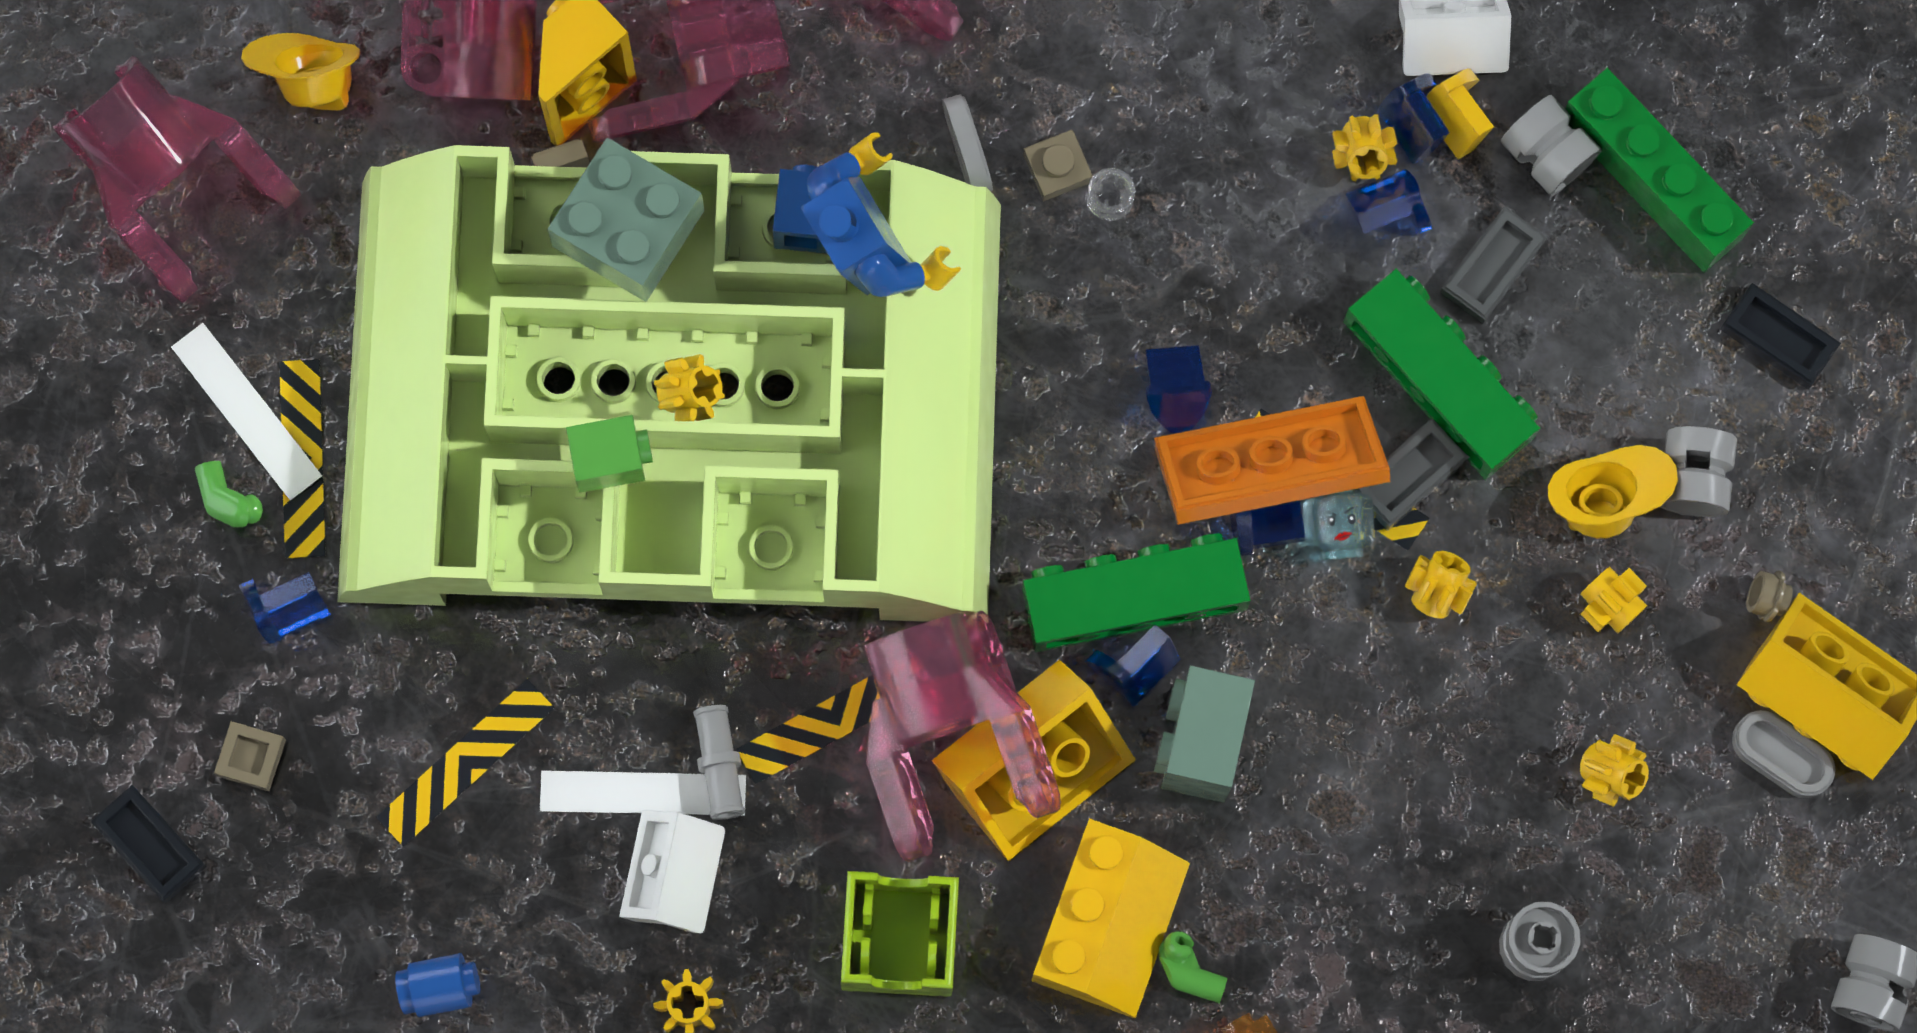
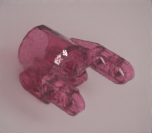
[401,0,537,101]
[587,0,791,142]
[53,55,301,304]
[862,610,1061,862]

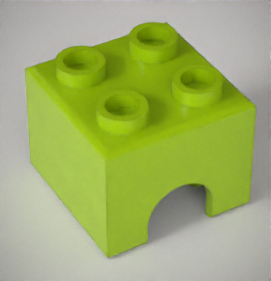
[841,871,959,997]

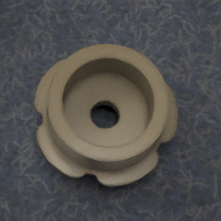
[1746,570,1793,622]

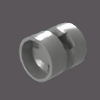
[1501,95,1602,196]
[1660,426,1737,517]
[1499,902,1580,981]
[1831,934,1917,1032]

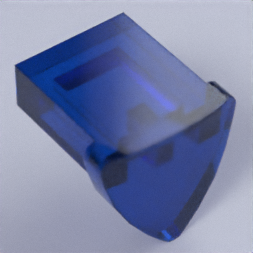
[1377,73,1450,164]
[1345,169,1433,234]
[1145,345,1212,434]
[1230,500,1306,556]
[239,572,331,644]
[1085,625,1181,706]

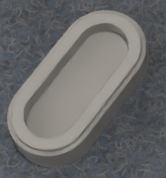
[942,94,993,191]
[1732,710,1835,799]

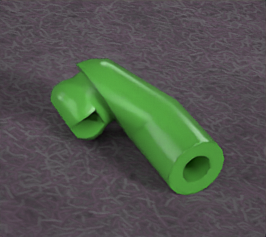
[195,461,263,528]
[1159,931,1227,1003]

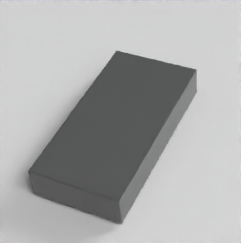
[1440,206,1548,324]
[1352,419,1469,531]

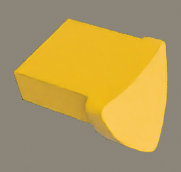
[1419,68,1494,160]

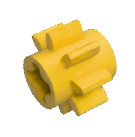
[1332,114,1398,181]
[654,354,725,421]
[1405,551,1477,619]
[1580,566,1647,634]
[1580,734,1649,807]
[653,969,724,1033]

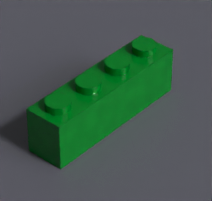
[1565,67,1754,273]
[1343,268,1540,481]
[1022,533,1251,653]

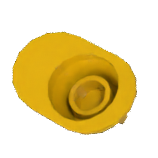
[241,33,360,111]
[1548,445,1678,539]

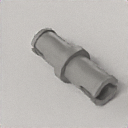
[693,705,745,820]

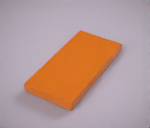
[1154,396,1390,525]

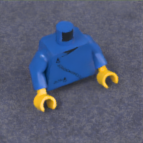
[801,132,961,297]

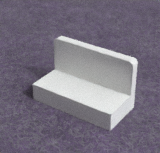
[1399,0,1511,76]
[619,810,725,934]

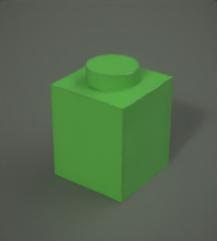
[566,415,653,493]

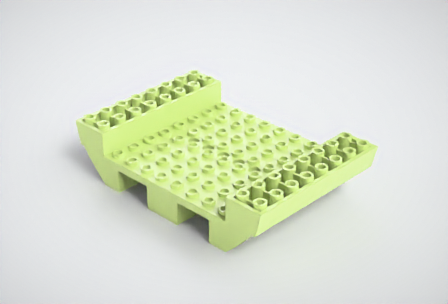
[337,145,1001,623]

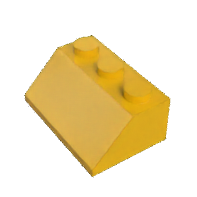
[538,0,637,146]
[1736,592,1917,780]
[931,659,1136,861]
[1032,818,1190,1018]

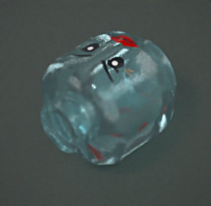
[1303,490,1376,560]

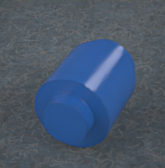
[395,953,480,1018]

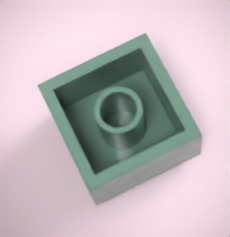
[547,137,705,302]
[1154,665,1255,803]

